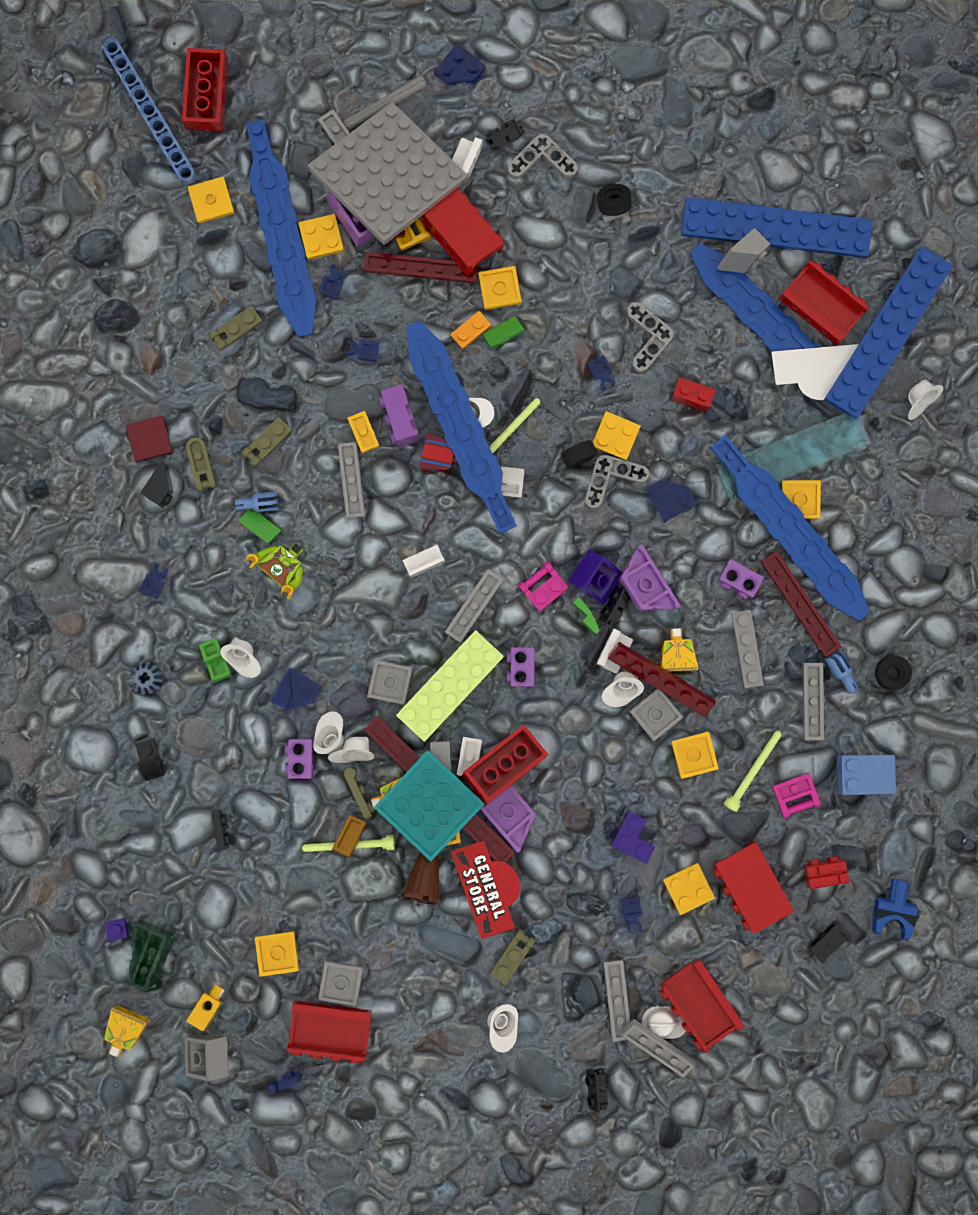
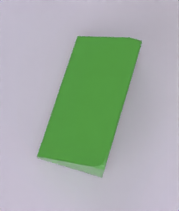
[482,316,524,350]
[238,509,282,545]

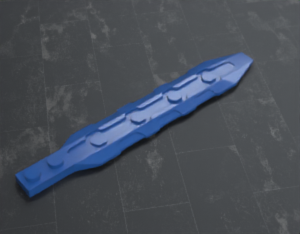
[246,119,317,337]
[690,243,847,415]
[407,320,517,534]
[710,435,870,621]

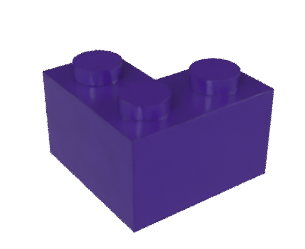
[610,810,655,864]

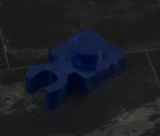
[318,264,345,300]
[345,340,379,362]
[587,355,615,391]
[139,563,169,600]
[620,896,643,933]
[267,1070,302,1095]

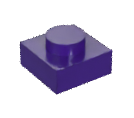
[105,917,129,942]

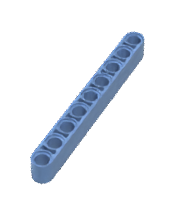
[103,38,197,187]

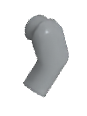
[602,211,631,224]

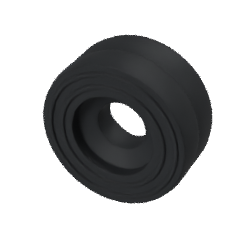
[597,184,632,216]
[561,440,598,469]
[875,655,912,690]

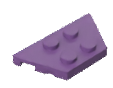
[619,544,681,611]
[474,786,535,853]

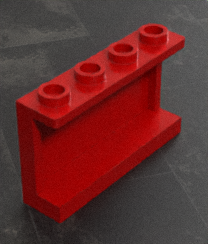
[420,188,504,276]
[779,260,869,346]
[712,841,794,934]
[659,958,745,1053]
[286,1000,372,1064]

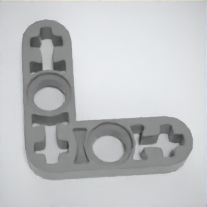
[508,134,578,180]
[626,302,674,373]
[585,455,649,509]

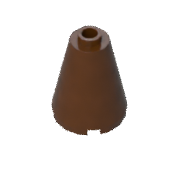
[400,852,440,905]

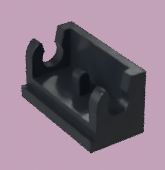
[807,920,852,964]

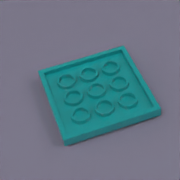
[374,750,485,862]

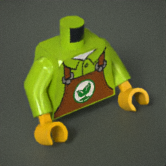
[244,543,304,599]

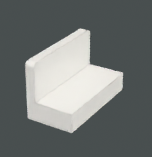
[452,137,482,179]
[500,466,524,498]
[403,545,445,578]
[596,629,633,673]

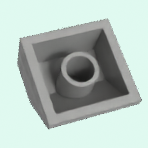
[717,228,770,273]
[185,1034,229,1081]

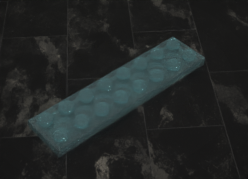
[715,413,871,501]

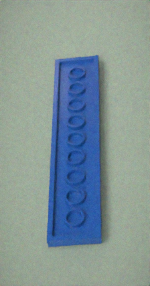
[681,197,872,258]
[824,246,954,420]

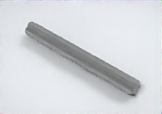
[343,76,426,131]

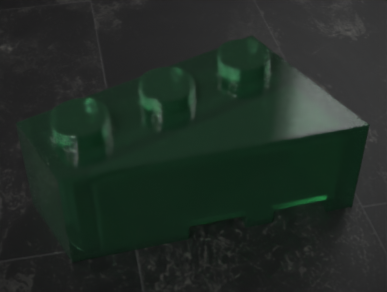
[128,920,176,993]

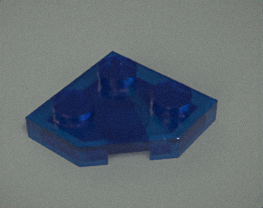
[434,43,486,85]
[646,480,698,523]
[270,668,323,711]

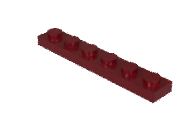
[364,252,478,284]
[760,551,842,657]
[607,642,716,717]

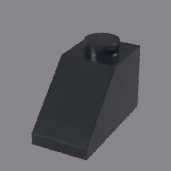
[140,462,174,508]

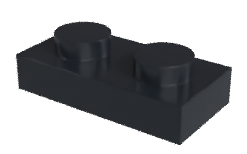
[211,810,231,851]

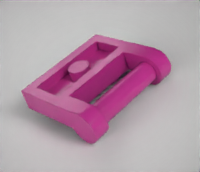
[518,561,569,612]
[772,773,821,819]

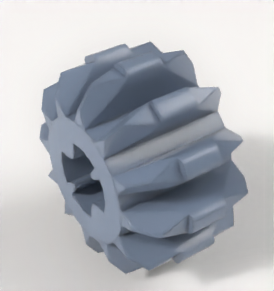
[129,662,163,695]

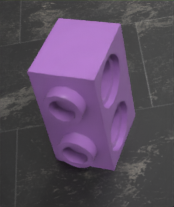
[717,559,764,600]
[507,647,534,687]
[285,739,314,779]

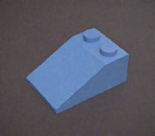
[836,755,896,795]

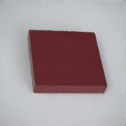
[126,415,173,462]

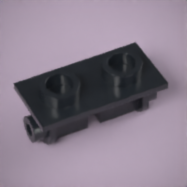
[485,119,525,150]
[598,586,631,627]
[585,1068,608,1113]

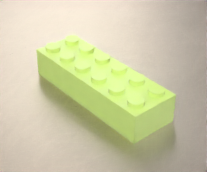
[396,630,504,742]

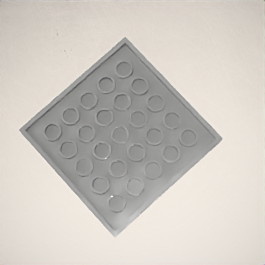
[307,102,468,245]

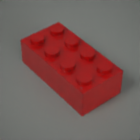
[182,48,228,132]
[462,725,549,806]

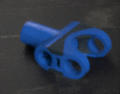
[872,878,918,941]

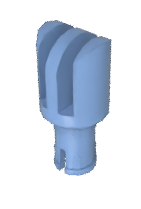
[235,491,279,512]
[825,650,859,694]

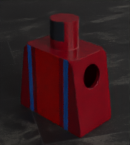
[419,433,459,472]

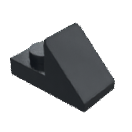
[135,738,165,781]

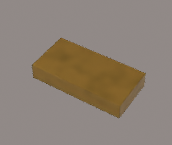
[332,815,368,858]

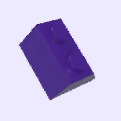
[568,549,622,605]

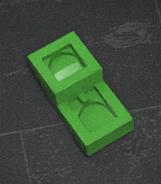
[572,597,599,635]
[199,638,232,683]

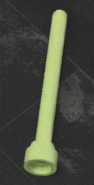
[489,398,540,454]
[723,731,782,813]
[302,835,395,852]

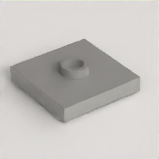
[367,660,413,705]
[629,689,683,742]
[318,960,364,1007]

